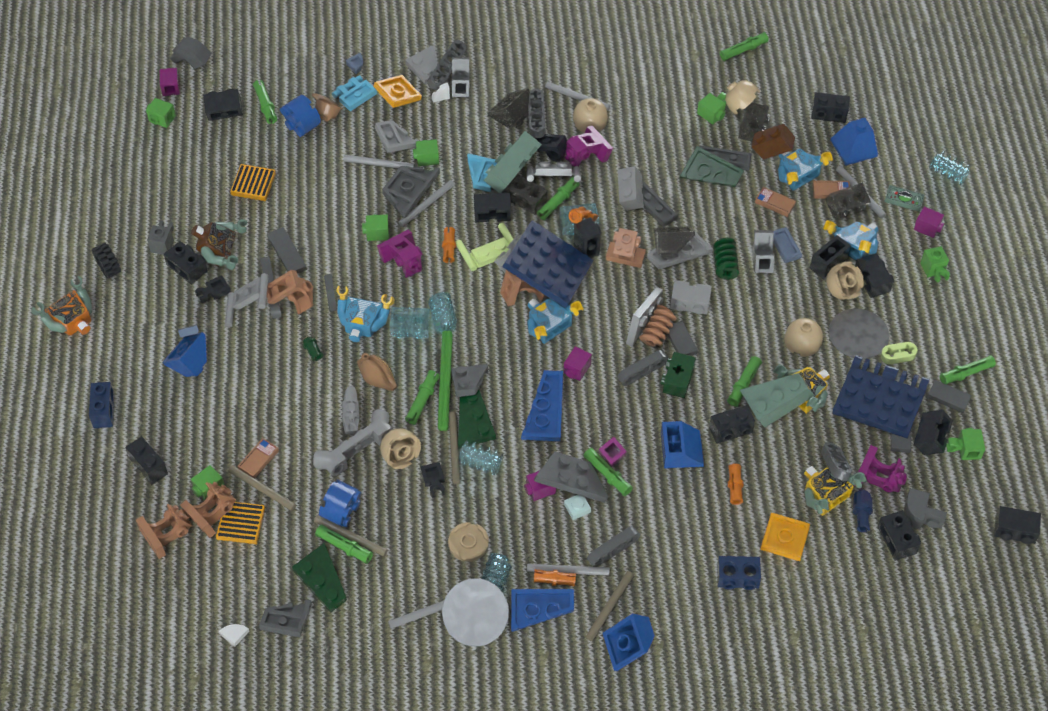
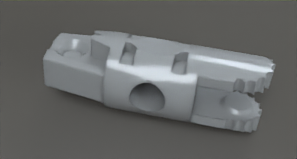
[342,385,360,435]

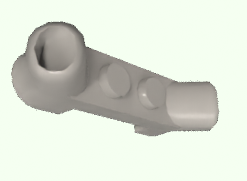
[313,409,394,476]

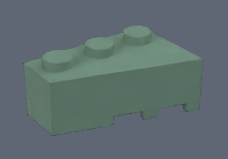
[484,131,542,193]
[740,373,815,427]

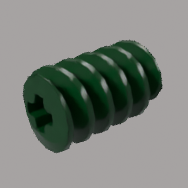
[713,237,739,280]

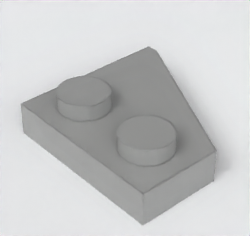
[405,46,438,85]
[375,120,419,153]

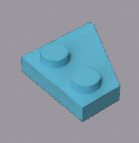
[467,153,497,192]

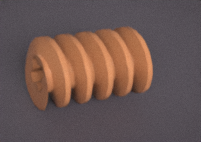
[639,305,677,347]

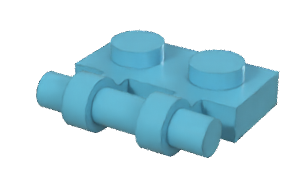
[332,75,377,111]

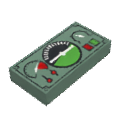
[884,185,925,212]

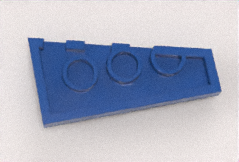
[521,370,563,441]

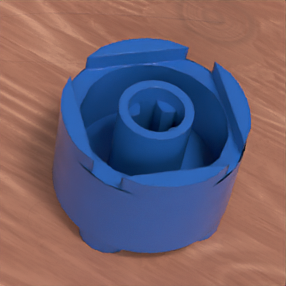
[280,95,321,137]
[319,479,361,527]

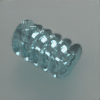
[929,150,970,186]
[428,292,457,334]
[459,440,503,475]
[481,553,512,592]

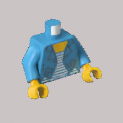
[778,149,833,191]
[823,220,879,260]
[336,286,395,342]
[527,299,584,344]

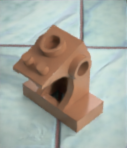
[606,228,646,268]
[267,270,314,314]
[500,270,547,306]
[180,482,236,538]
[136,504,192,559]

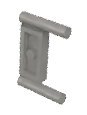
[527,162,581,182]
[225,273,268,328]

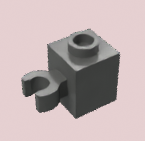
[147,220,174,255]

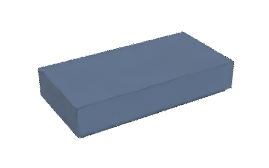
[773,227,802,263]
[178,324,199,338]

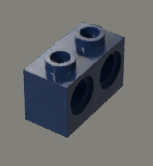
[89,382,115,428]
[717,556,761,590]

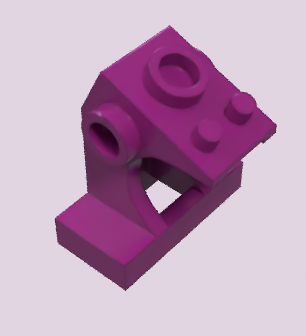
[565,126,613,167]
[377,230,422,278]
[853,445,907,492]

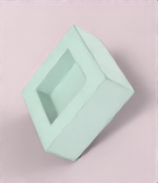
[564,495,591,520]

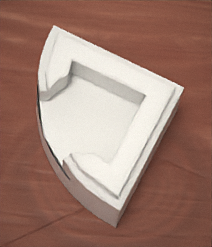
[432,83,450,103]
[219,624,250,646]

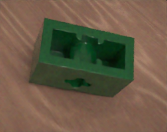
[660,352,696,399]

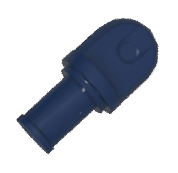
[852,489,873,532]

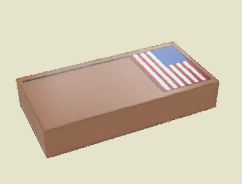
[812,181,851,199]
[755,187,796,217]
[238,438,279,478]

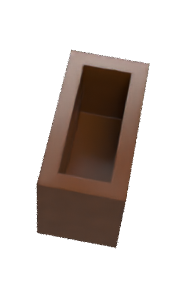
[751,124,795,160]

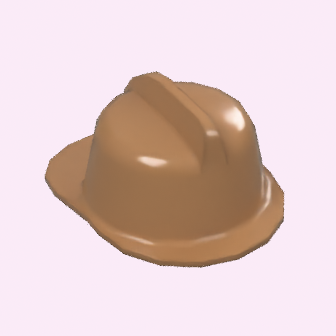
[312,93,344,122]

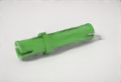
[720,32,769,61]
[253,80,277,124]
[537,177,580,220]
[940,355,996,385]
[727,356,762,406]
[405,370,440,425]
[584,448,633,496]
[315,524,373,564]

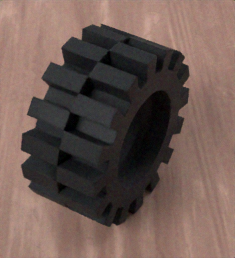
[91,242,121,279]

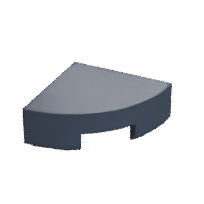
[346,53,363,74]

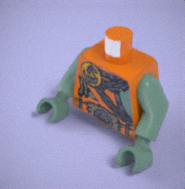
[31,276,92,335]

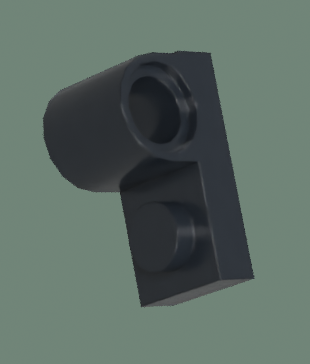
[535,134,568,162]

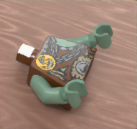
[191,219,247,270]

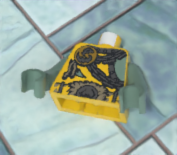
[773,364,830,414]
[804,466,867,516]

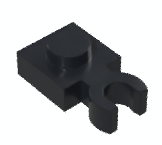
[195,275,231,303]
[420,462,445,498]

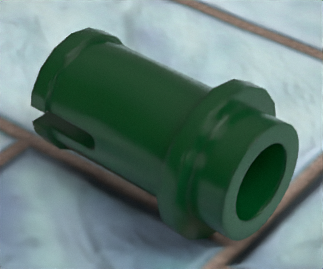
[303,336,323,362]

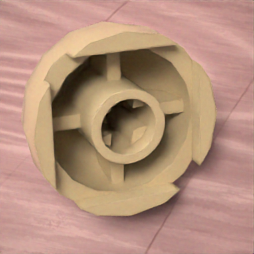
[725,80,760,115]
[573,98,608,132]
[826,262,864,300]
[784,318,823,357]
[380,428,421,469]

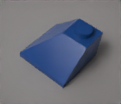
[830,117,878,166]
[162,332,207,377]
[603,613,655,671]

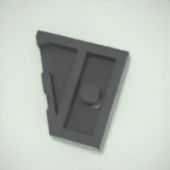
[451,364,488,397]
[259,600,312,638]

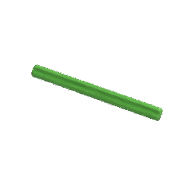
[438,330,452,431]

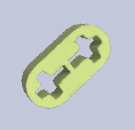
[881,342,918,364]

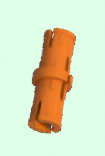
[442,227,456,263]
[728,464,744,505]
[533,569,576,587]

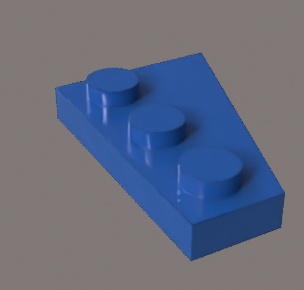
[511,589,574,632]

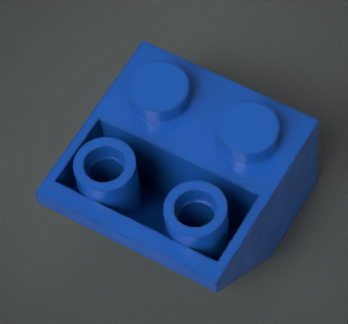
[660,421,704,468]

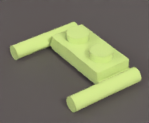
[456,223,513,271]

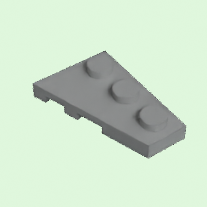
[647,226,713,269]
[626,287,663,347]

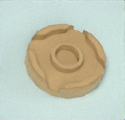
[448,522,489,562]

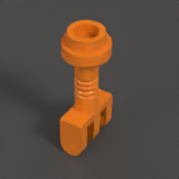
[569,206,598,223]

